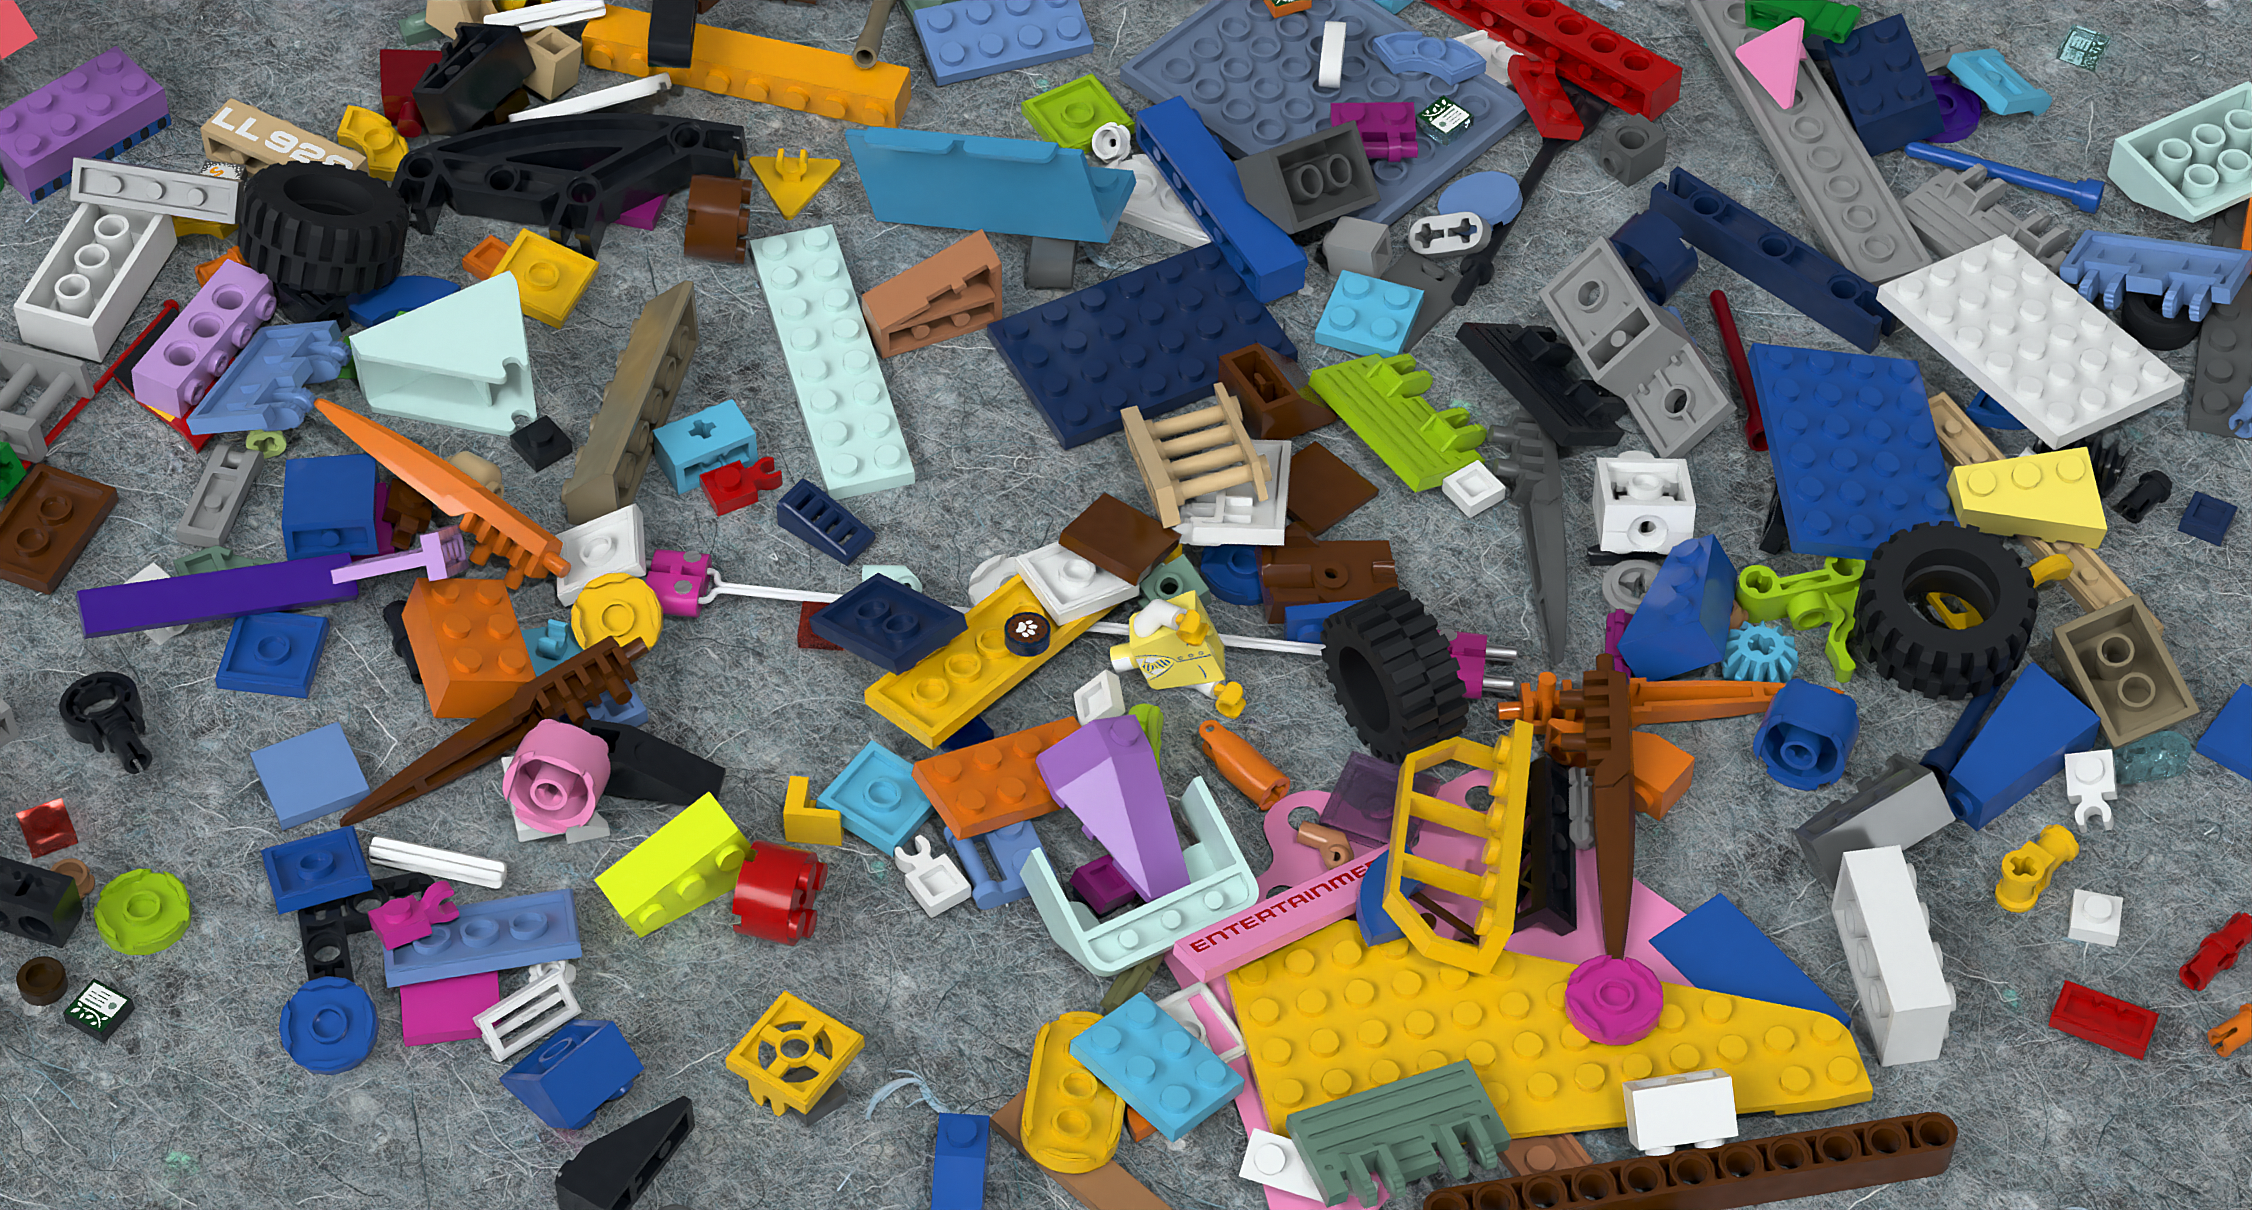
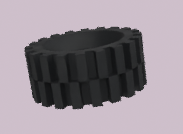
[1320,587,1469,765]

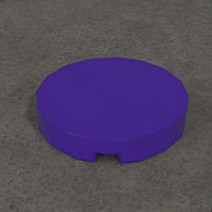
[1922,75,1982,143]

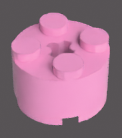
[502,719,611,834]

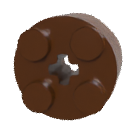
[684,174,752,265]

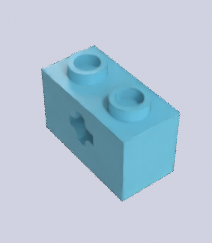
[652,399,758,495]

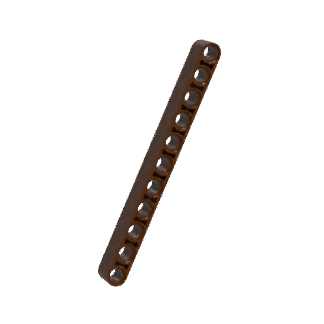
[1423,1112,1958,1210]

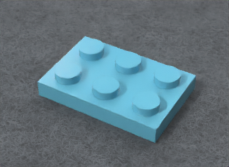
[1069,992,1245,1143]

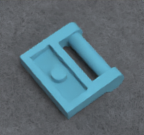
[1947,48,2052,116]

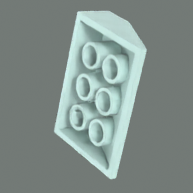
[2107,81,2252,223]

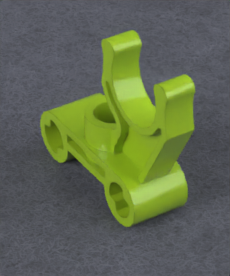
[1734,556,1865,683]

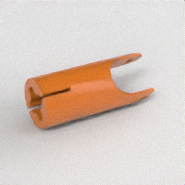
[1199,720,1290,811]

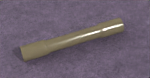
[852,0,897,68]

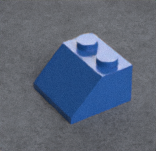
[499,1019,645,1130]

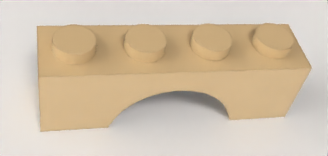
[425,0,582,101]

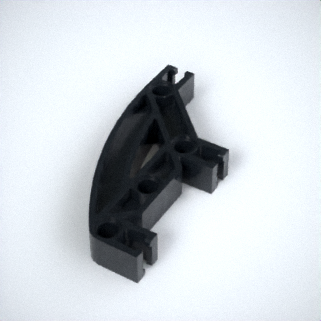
[391,113,748,260]

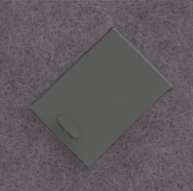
[1380,249,1461,353]

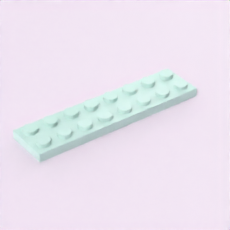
[749,224,915,500]

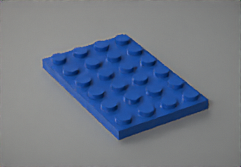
[1747,343,1961,560]

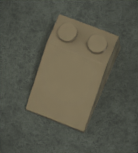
[2051,593,2200,751]

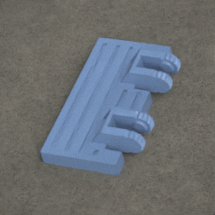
[2060,230,2252,322]
[186,320,353,435]

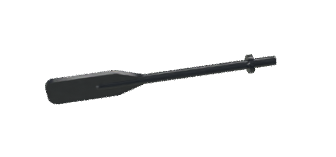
[1451,76,1611,306]

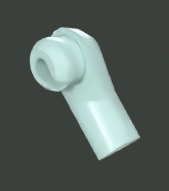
[862,565,923,593]

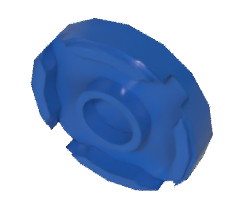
[1201,544,1264,606]
[279,976,380,1075]

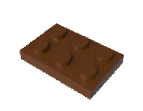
[0,462,119,595]

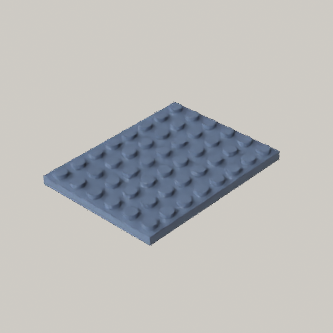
[1120,0,1530,226]

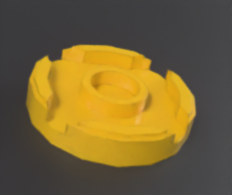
[571,573,663,661]

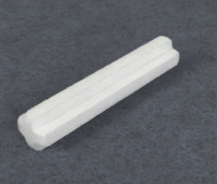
[483,0,606,33]
[368,836,507,889]

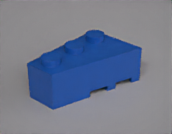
[1616,534,1738,682]

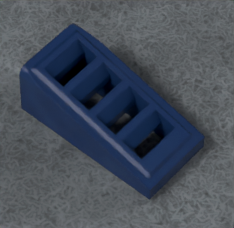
[776,478,876,567]

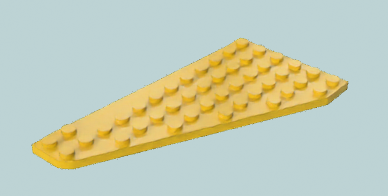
[1224,919,1873,1145]

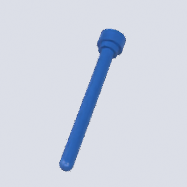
[1904,141,2105,214]

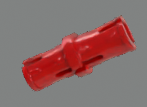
[2179,912,2252,991]

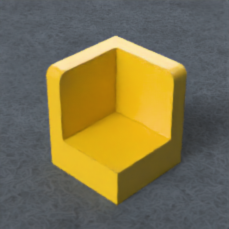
[783,776,845,846]

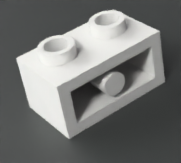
[1622,1068,1738,1156]

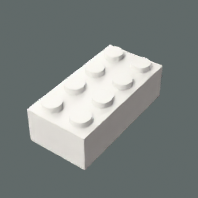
[13,202,177,362]
[1831,845,1956,1067]

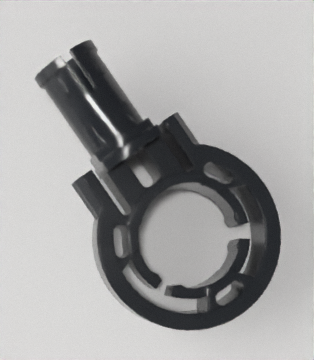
[59,671,152,774]

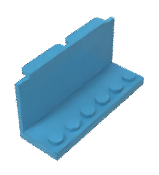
[845,126,1137,243]

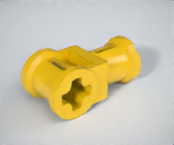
[1995,824,2079,913]

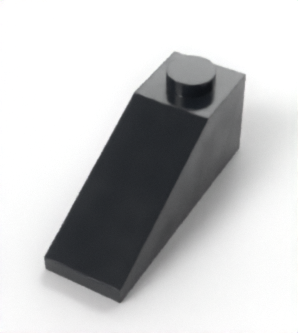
[555,1095,695,1210]

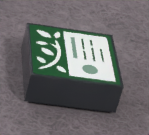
[63,978,135,1043]

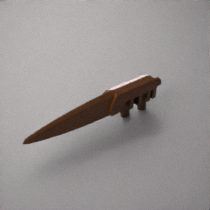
[340,635,649,827]
[1559,653,1635,960]

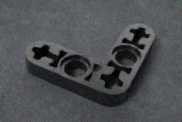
[298,872,435,983]

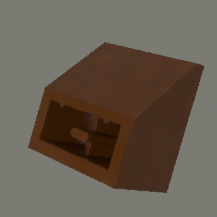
[1218,342,1337,440]

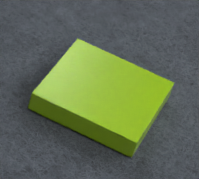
[1021,73,1135,154]

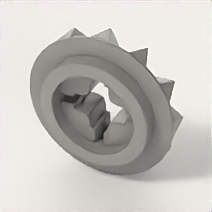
[1602,560,1661,616]

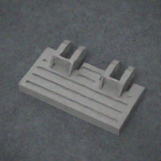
[1898,163,2071,278]

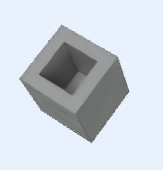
[1322,215,1393,279]

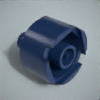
[1608,210,1699,306]

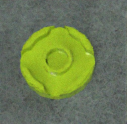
[93,869,193,955]

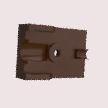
[1254,529,1399,624]

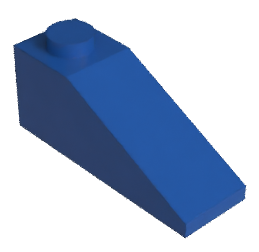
[931,1112,991,1210]

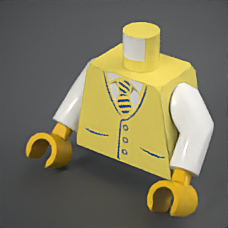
[1110,590,1246,719]

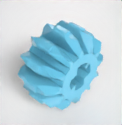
[1720,619,1799,683]

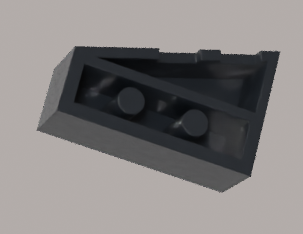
[411,22,536,137]

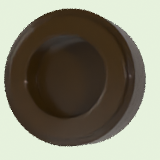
[16,956,68,1006]

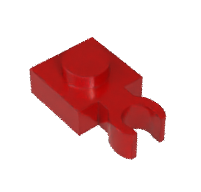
[699,456,783,517]

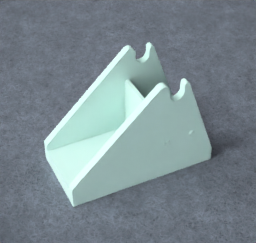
[349,270,538,437]

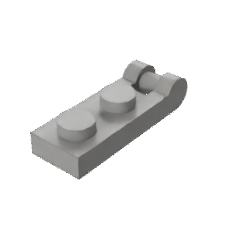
[176,444,264,548]

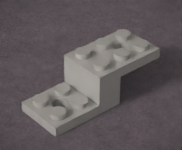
[1538,235,1737,459]

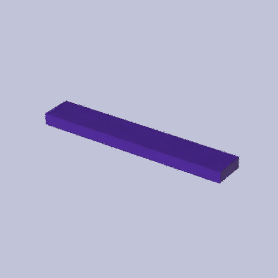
[75,552,359,639]

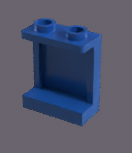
[281,453,381,561]

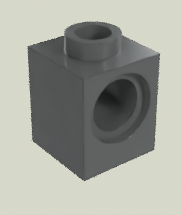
[1599,113,1668,188]

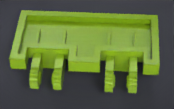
[1308,353,1488,493]

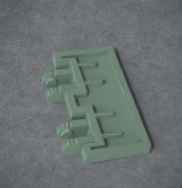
[1285,1059,1511,1209]

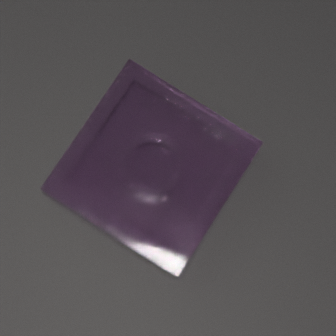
[1318,751,1440,850]

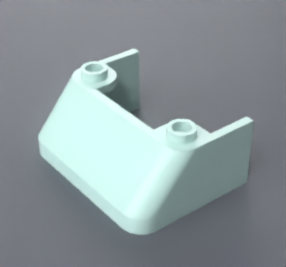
[1019,776,1259,977]

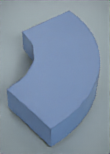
[1372,31,1487,86]

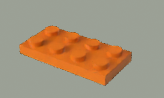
[911,716,1081,841]

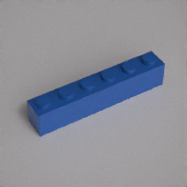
[1136,95,1308,304]

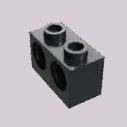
[0,856,84,948]

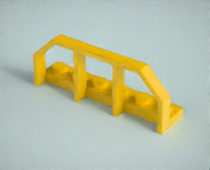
[1382,719,1534,976]

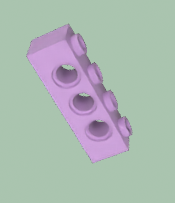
[131,259,276,419]

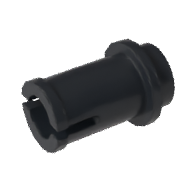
[2118,470,2172,524]

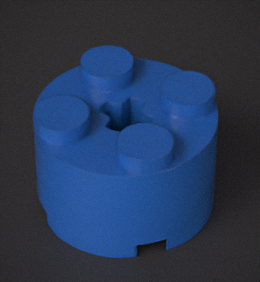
[1753,678,1860,791]

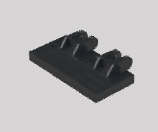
[1455,322,1627,446]

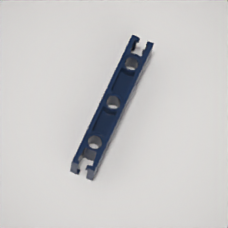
[1649,166,1898,354]

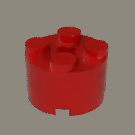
[732,839,828,946]

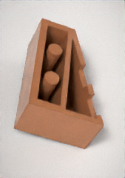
[862,229,1002,359]

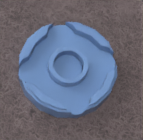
[1437,171,1523,236]

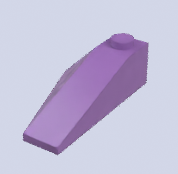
[1035,714,1191,903]

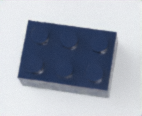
[1823,13,1945,157]

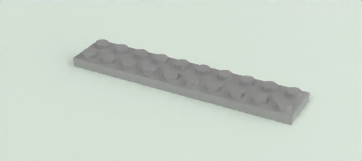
[1685,0,1934,288]

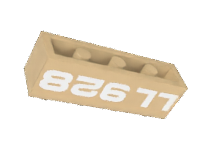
[200,98,370,178]

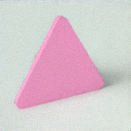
[1735,18,1807,109]

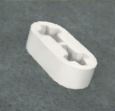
[1319,21,1346,88]

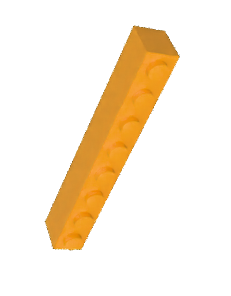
[581,4,912,128]

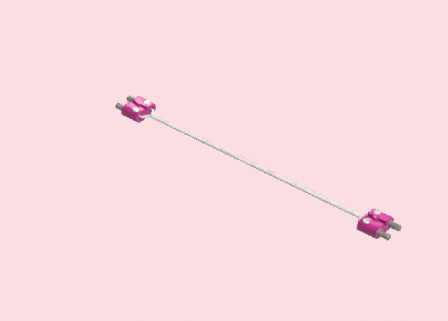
[645,549,1518,699]

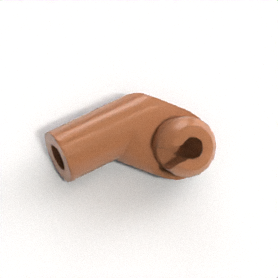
[1297,820,1355,871]

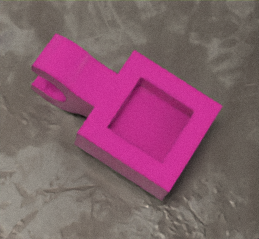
[368,881,460,951]

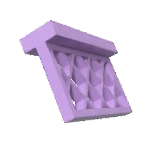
[331,524,469,584]

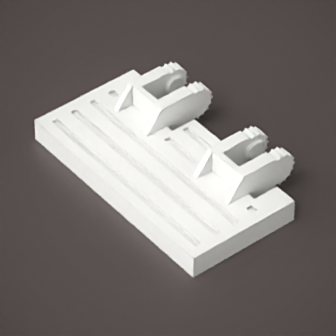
[1172,440,1291,546]

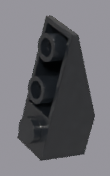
[581,718,726,806]

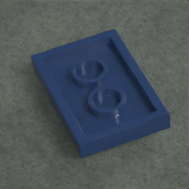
[809,573,968,676]

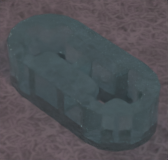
[2105,731,2192,784]

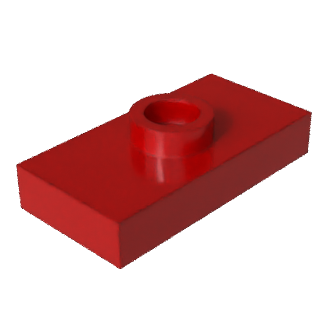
[2048,980,2159,1060]

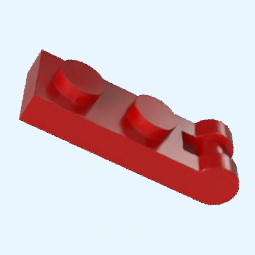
[1507,54,1584,141]

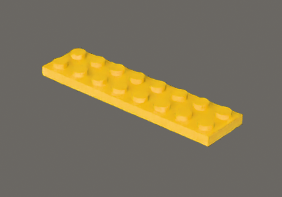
[864,542,1183,750]

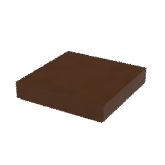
[1058,492,1182,586]

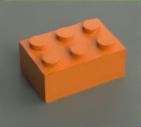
[402,577,536,718]

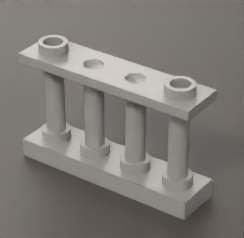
[0,340,95,463]

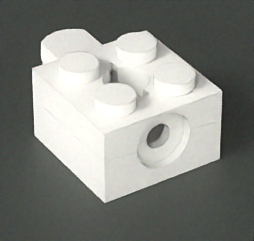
[1592,450,1696,555]

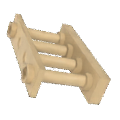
[1120,382,1272,528]

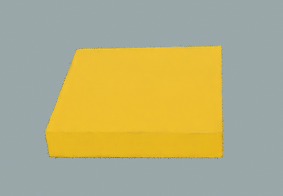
[489,228,600,330]

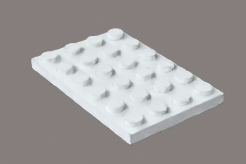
[1876,234,2185,450]

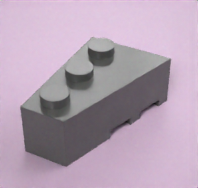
[1794,753,1956,890]

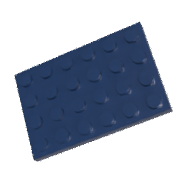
[987,242,1298,451]

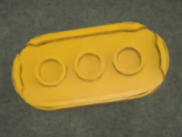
[1020,1011,1125,1174]

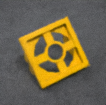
[725,990,865,1117]

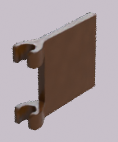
[1285,441,1379,538]

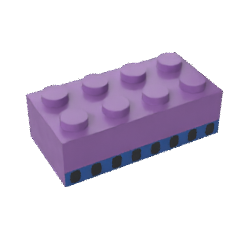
[0,46,172,205]

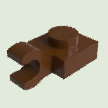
[382,478,433,550]

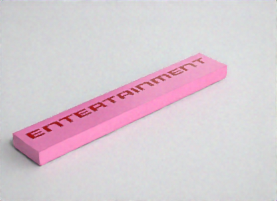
[1172,843,1390,984]

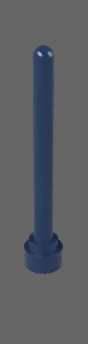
[1918,636,2031,789]

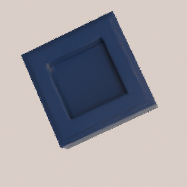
[2177,491,2238,547]

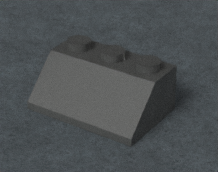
[1234,120,1381,234]

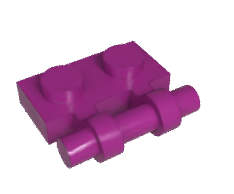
[1330,102,1418,163]

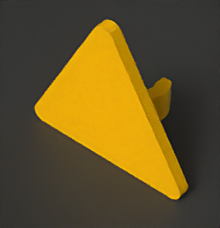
[749,148,841,220]

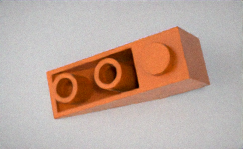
[1544,718,1695,821]

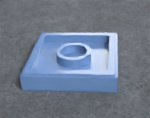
[250,721,371,831]

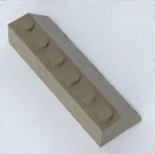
[561,280,700,525]

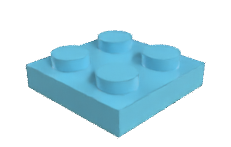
[1315,270,1424,359]
[816,740,936,857]

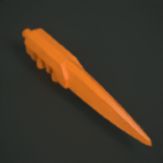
[314,398,571,590]
[1496,670,1844,735]

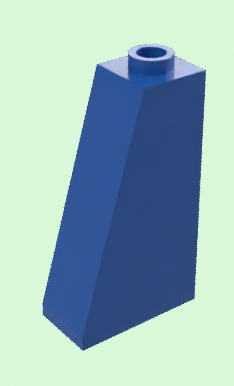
[1945,662,2101,832]

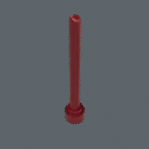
[1709,289,1769,452]

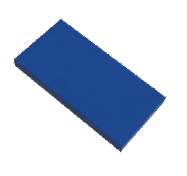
[1648,892,1852,1030]

